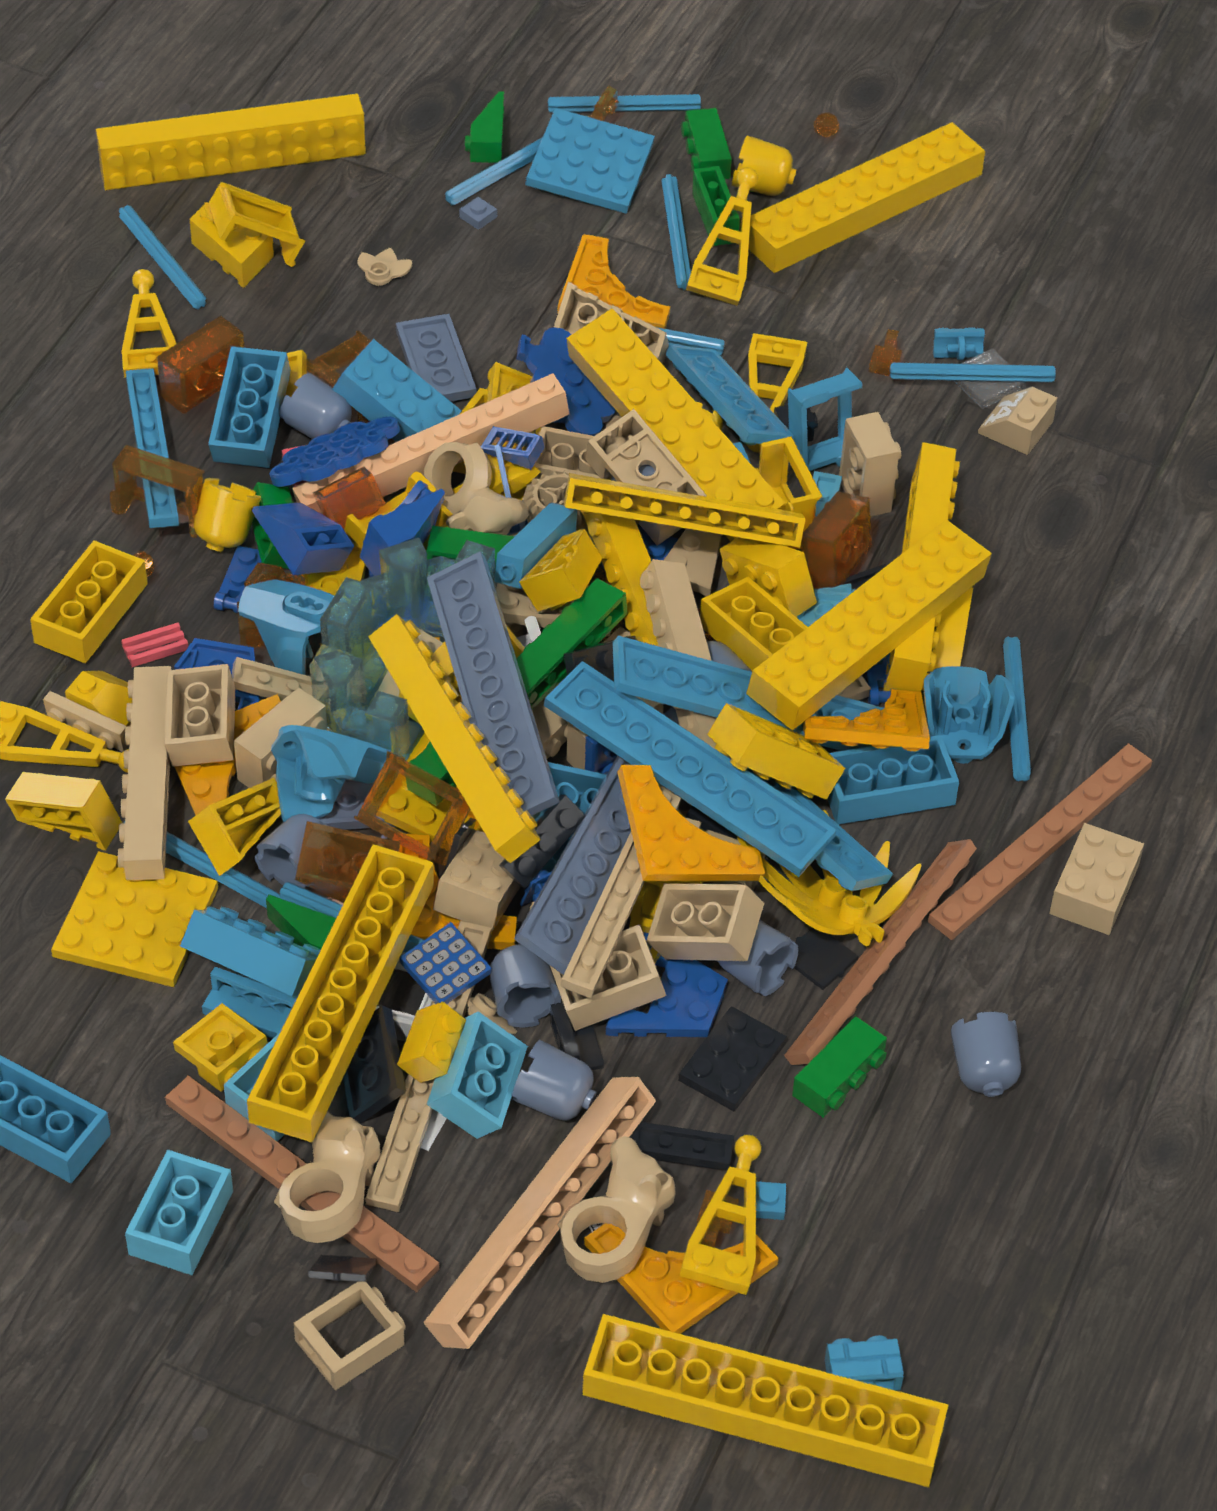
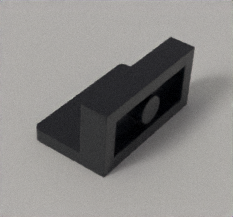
[550,1002,604,1071]

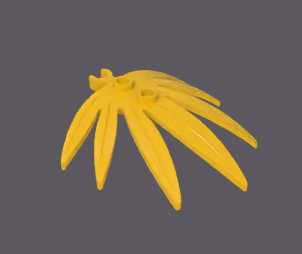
[737,810,921,946]

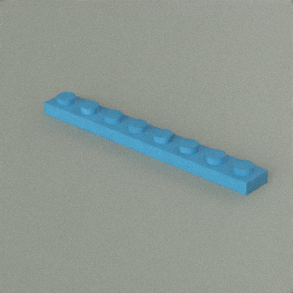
[126,368,179,528]

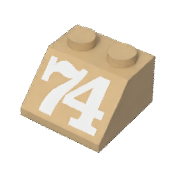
[978,387,1057,455]

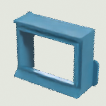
[788,367,862,471]

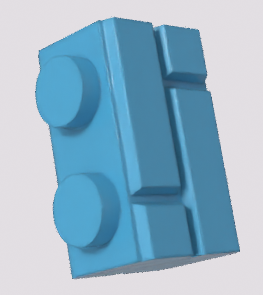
[825,1336,903,1390]

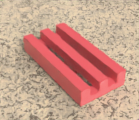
[121,622,189,667]

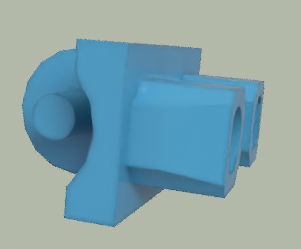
[933,328,985,360]

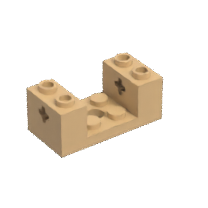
[585,409,707,546]

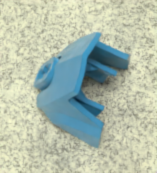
[238,579,357,675]
[924,666,1015,764]
[271,725,394,821]

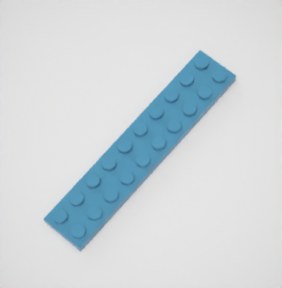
[613,636,884,751]
[544,661,837,877]

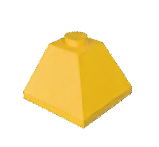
[65,671,132,726]

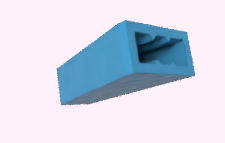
[494,503,578,589]

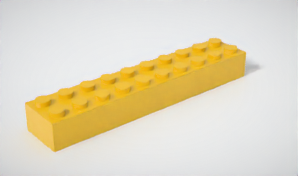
[96,94,366,190]
[748,122,985,273]
[566,308,786,542]
[883,442,960,692]
[746,519,992,731]
[247,844,434,1142]
[583,1314,948,1487]

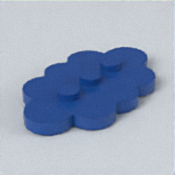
[526,327,616,436]
[269,416,400,487]

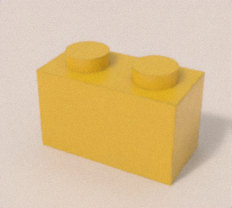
[397,1002,466,1083]

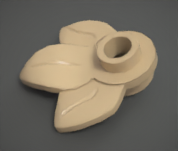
[358,248,412,286]
[467,993,517,1034]

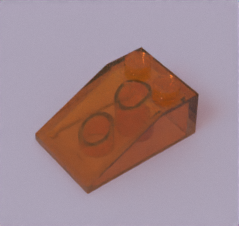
[295,821,400,903]

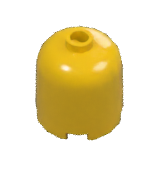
[731,136,797,196]
[194,478,261,552]

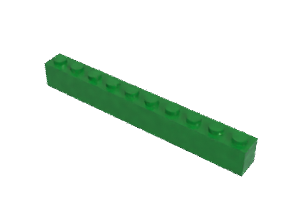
[404,578,628,806]

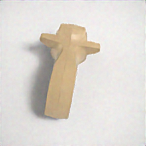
[424,442,528,535]
[274,1111,380,1243]
[557,1136,675,1283]

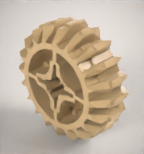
[522,470,588,532]

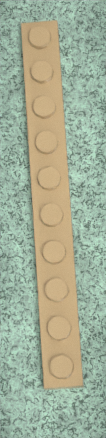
[560,782,682,998]
[366,921,492,1212]

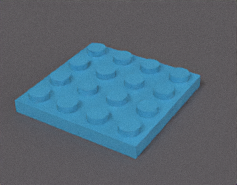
[525,108,655,214]

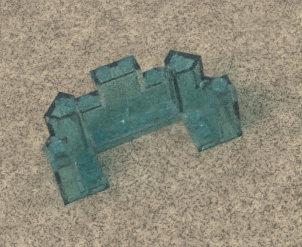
[309,538,496,776]

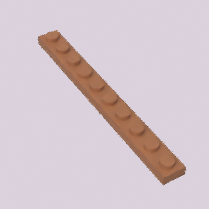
[928,744,1152,940]
[784,839,977,1065]
[165,1076,439,1293]

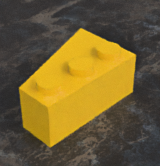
[5,772,122,851]

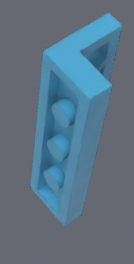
[202,967,297,1039]

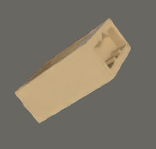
[294,1281,406,1390]

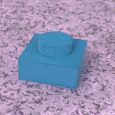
[756,1182,786,1220]

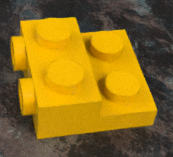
[173,1003,268,1092]

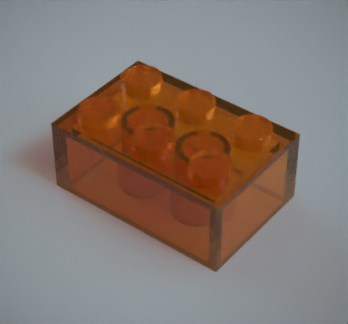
[157,316,244,414]
[800,491,872,589]

